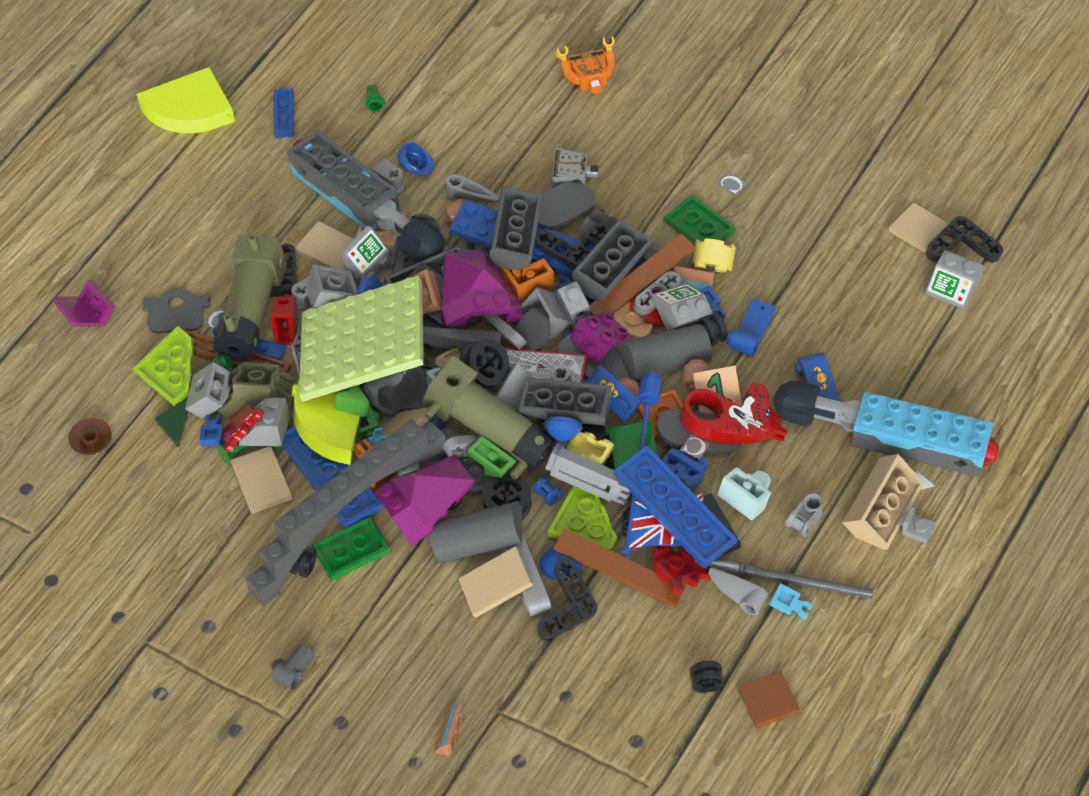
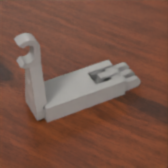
[545,440,631,505]

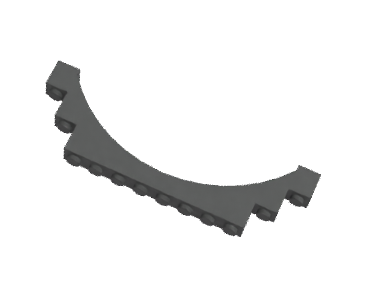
[245,419,461,606]

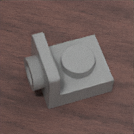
[900,506,936,544]

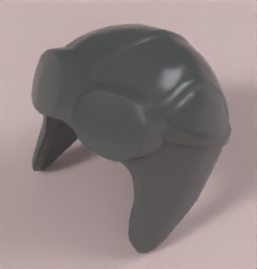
[362,366,428,415]

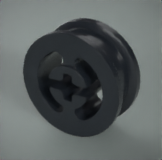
[459,339,509,388]
[482,473,531,520]

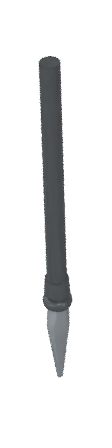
[695,560,873,598]

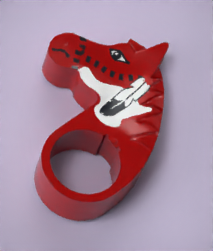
[680,383,788,445]

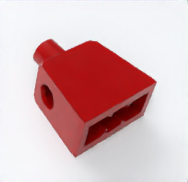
[271,294,298,345]

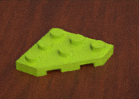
[133,326,194,406]
[547,486,618,552]

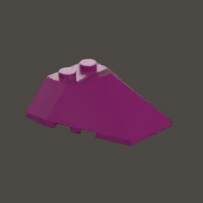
[441,251,524,327]
[374,455,475,546]

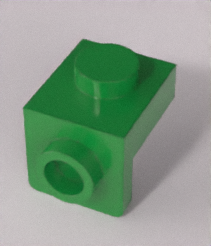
[357,403,380,441]

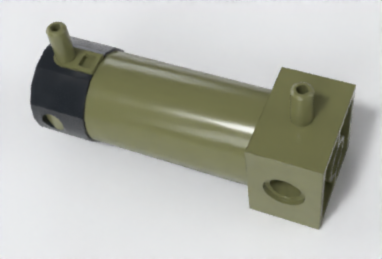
[213,235,287,361]
[422,356,556,479]

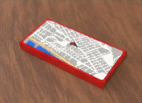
[504,348,587,383]

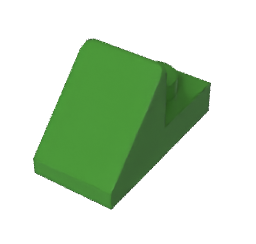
[335,385,369,417]
[468,436,516,477]

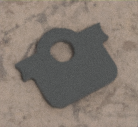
[142,288,210,333]

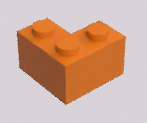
[498,258,555,303]

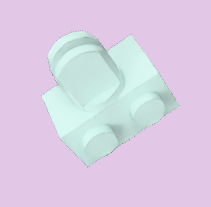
[718,467,771,521]

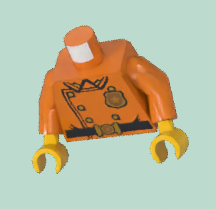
[555,36,615,94]

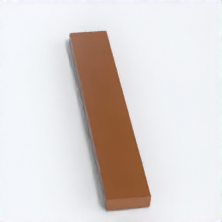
[589,233,695,315]
[181,328,292,373]
[554,529,686,608]

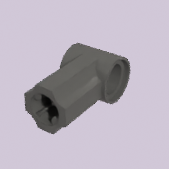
[272,644,316,690]

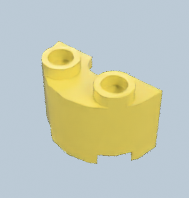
[691,239,736,273]
[565,432,614,465]

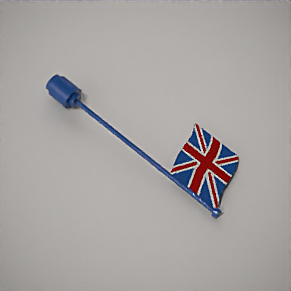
[622,372,704,555]

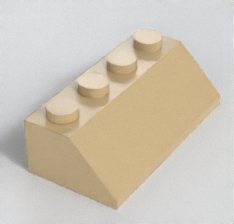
[842,454,924,550]

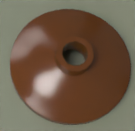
[68,418,112,455]

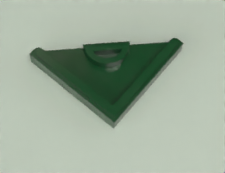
[155,398,188,447]

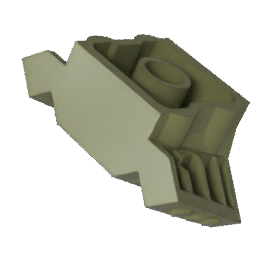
[218,361,297,419]

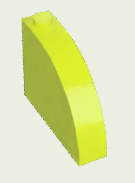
[136,67,235,133]
[292,377,362,465]

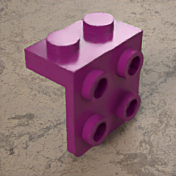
[53,280,115,327]
[570,312,633,365]

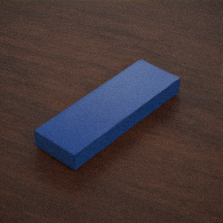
[274,88,295,138]

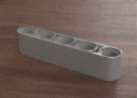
[502,534,551,617]

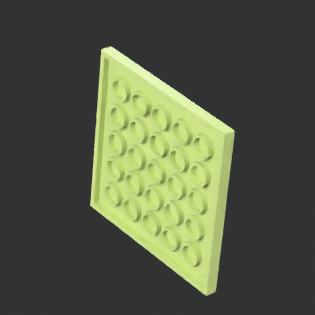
[299,275,424,402]

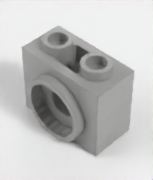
[185,362,230,419]

